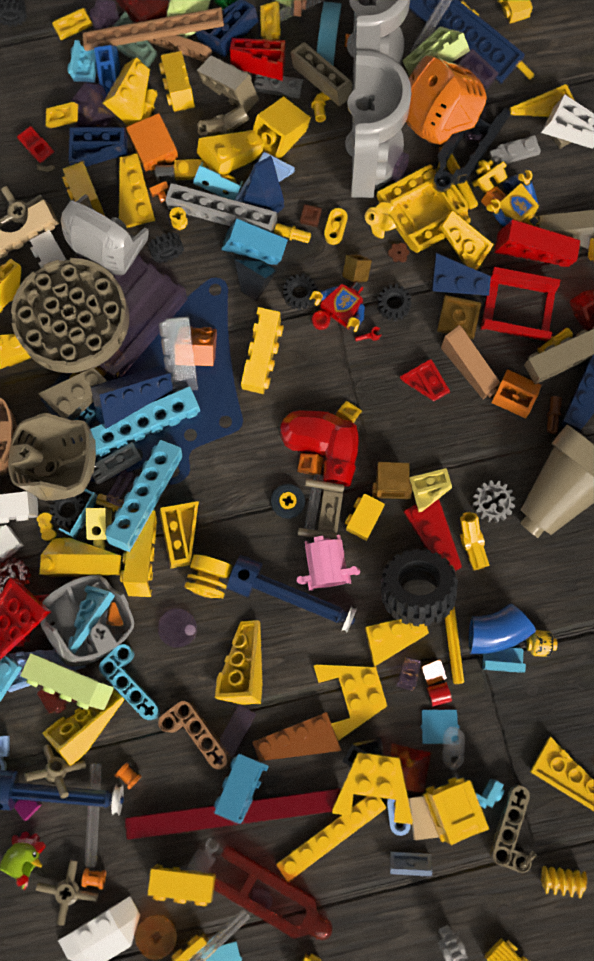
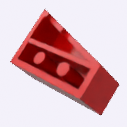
[230,38,285,81]

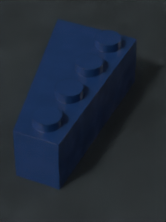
[91,365,173,429]

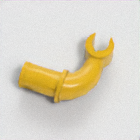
[311,92,330,122]

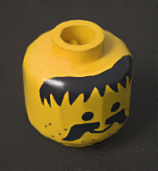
[527,630,557,657]

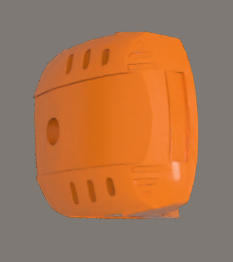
[406,56,487,145]

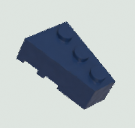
[195,0,258,58]

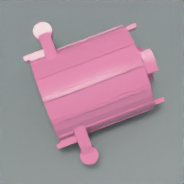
[297,535,360,591]

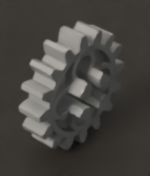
[473,480,515,523]

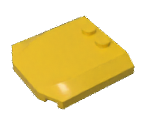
[377,165,471,253]

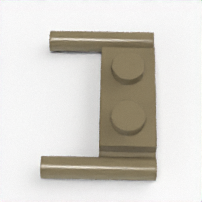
[298,478,344,540]

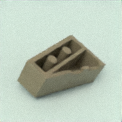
[197,56,259,114]

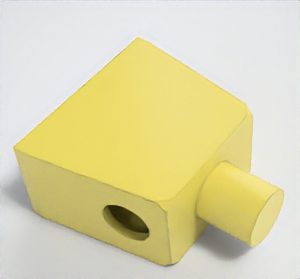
[86,508,112,550]

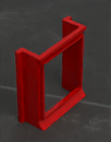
[481,267,560,342]

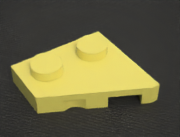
[409,468,452,513]

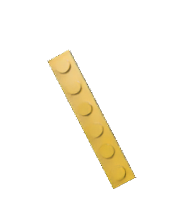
[276,796,387,882]

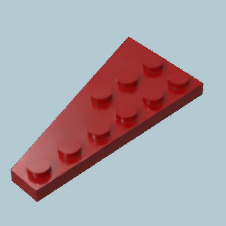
[0,578,51,660]

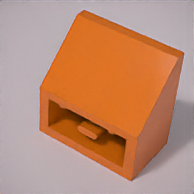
[175,326,217,366]
[491,369,542,419]

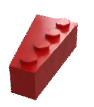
[494,219,580,267]

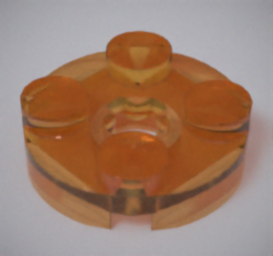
[135,915,177,960]

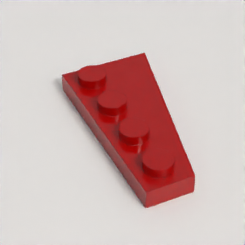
[403,499,462,571]

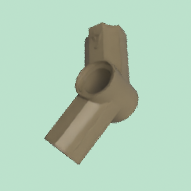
[197,105,249,137]

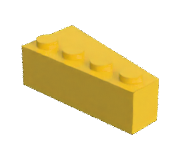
[120,509,157,597]

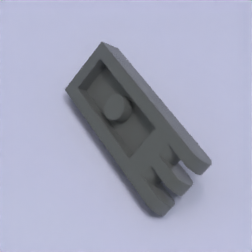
[254,74,303,99]
[92,442,142,484]

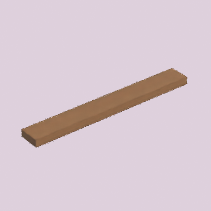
[83,8,224,51]

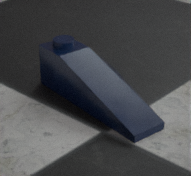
[241,156,284,213]

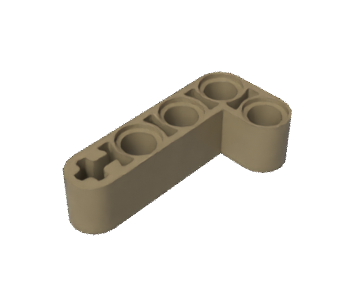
[490,785,531,873]

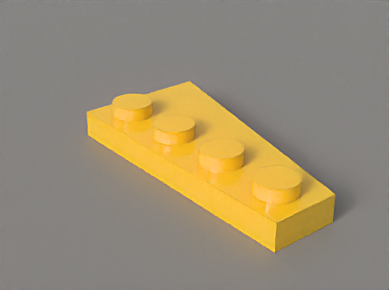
[119,153,155,228]

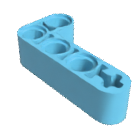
[99,644,160,720]

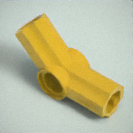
[460,512,489,570]

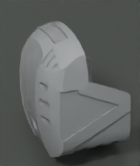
[61,194,149,275]
[40,575,134,666]

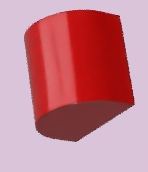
[426,682,452,707]

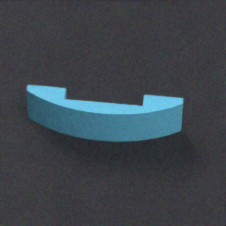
[317,2,341,65]

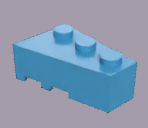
[221,218,288,265]
[214,754,269,823]

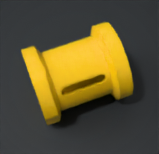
[169,207,188,230]

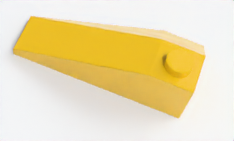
[215,620,262,705]
[42,689,124,766]

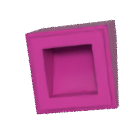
[14,800,42,821]

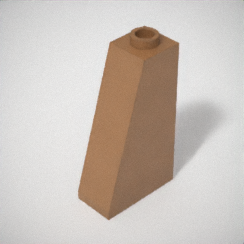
[441,325,500,399]

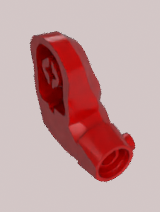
[280,410,359,486]

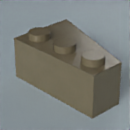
[38,367,107,420]

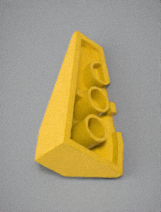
[40,538,121,577]

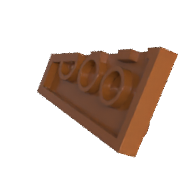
[252,712,342,761]

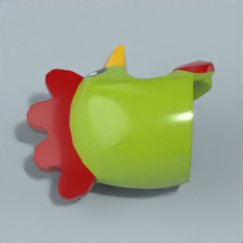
[0,832,46,889]

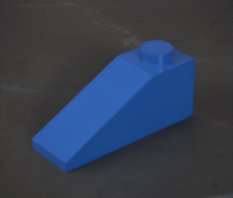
[94,45,120,102]

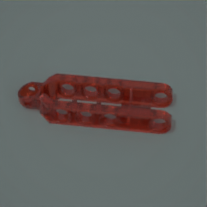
[214,845,333,940]

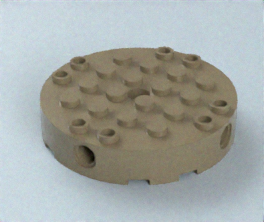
[11,258,129,373]

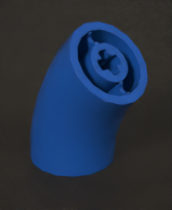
[468,604,536,654]

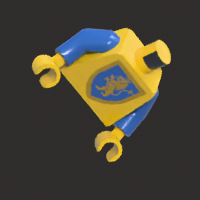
[487,170,540,226]

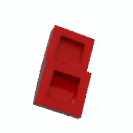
[17,126,54,164]

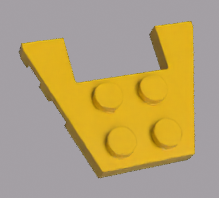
[314,665,387,741]
[332,753,413,824]

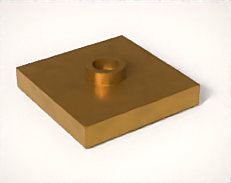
[437,295,481,339]

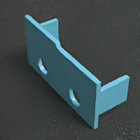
[193,162,243,200]
[59,489,97,539]

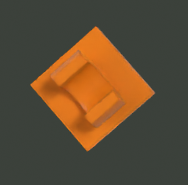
[149,181,169,203]

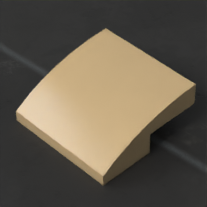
[408,796,439,840]

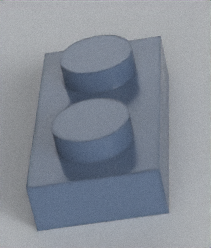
[390,852,432,876]

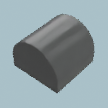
[155,165,176,184]

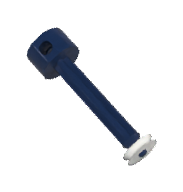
[227,555,357,633]
[0,770,124,816]

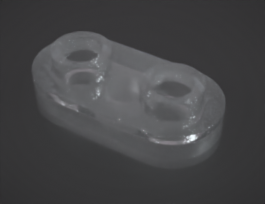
[443,727,465,769]

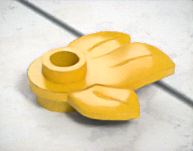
[365,202,396,238]

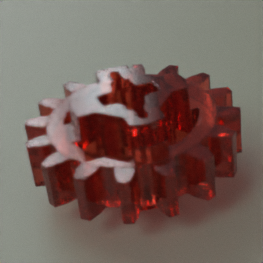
[0,557,31,595]

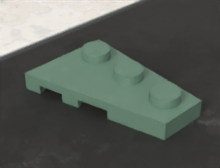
[113,12,157,68]

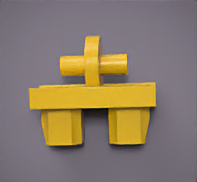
[472,160,507,193]

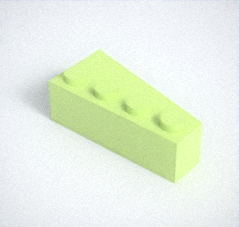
[20,653,114,710]

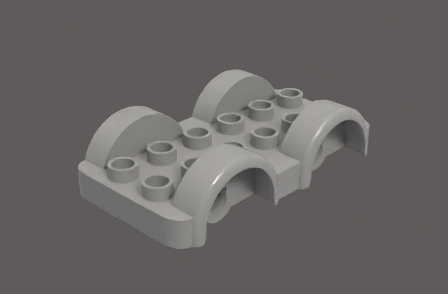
[345,0,412,198]

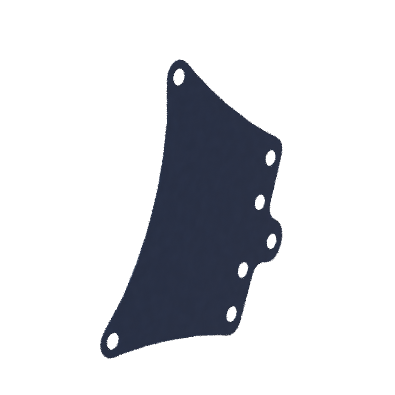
[39,277,243,485]

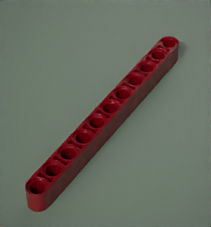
[124,788,342,839]

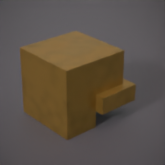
[372,462,412,499]

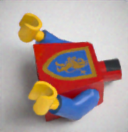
[309,282,365,332]

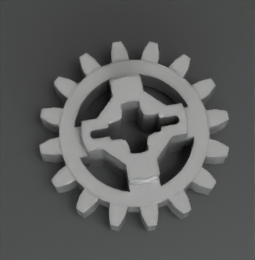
[438,925,468,961]

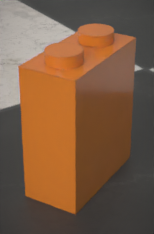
[126,113,178,172]

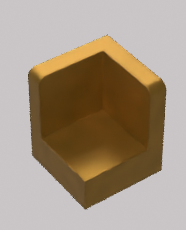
[342,255,372,282]

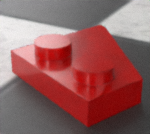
[400,359,450,401]

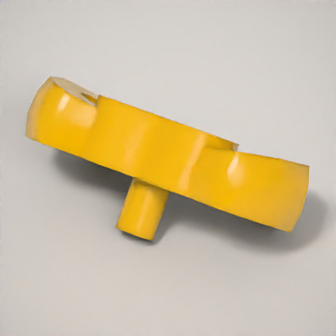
[36,513,57,541]

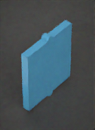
[420,710,459,744]

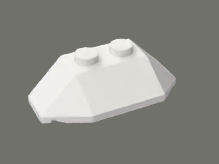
[58,896,140,961]

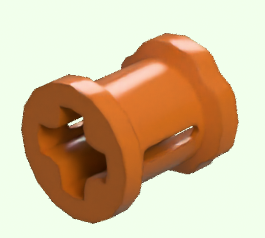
[115,762,142,790]
[82,868,106,890]

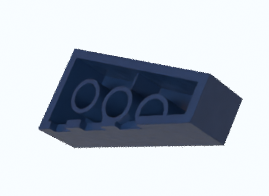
[559,355,594,432]

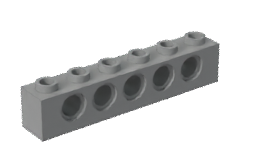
[165,183,277,233]

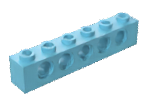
[91,386,200,456]
[105,440,183,552]

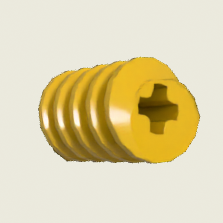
[541,866,587,898]

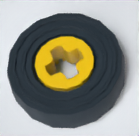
[271,484,305,519]

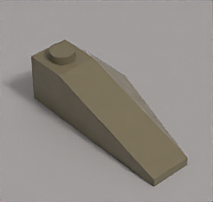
[539,210,594,249]

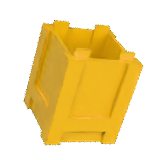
[423,777,489,845]

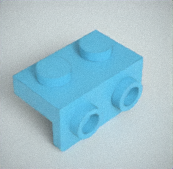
[68,40,97,82]
[475,779,504,808]

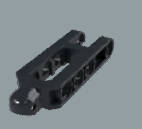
[433,97,512,192]

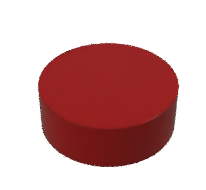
[312,310,330,330]

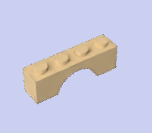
[0,200,59,258]

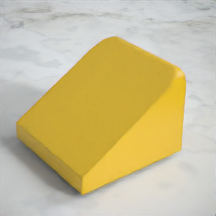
[336,401,362,423]

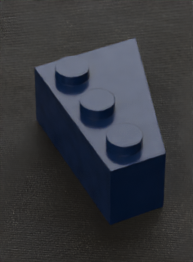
[69,128,128,167]
[431,253,491,295]

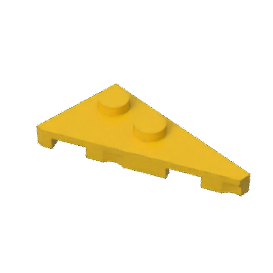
[509,84,575,117]

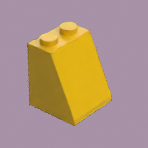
[253,97,311,160]

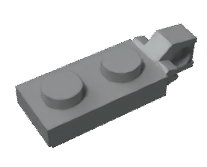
[489,136,541,164]

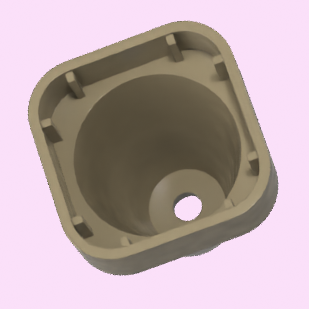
[520,425,594,538]

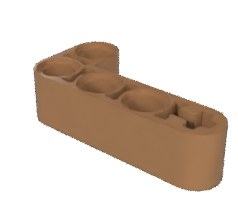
[158,701,231,769]

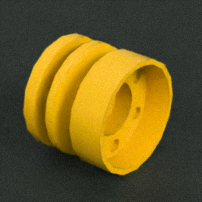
[184,554,233,599]

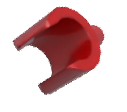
[355,327,382,341]

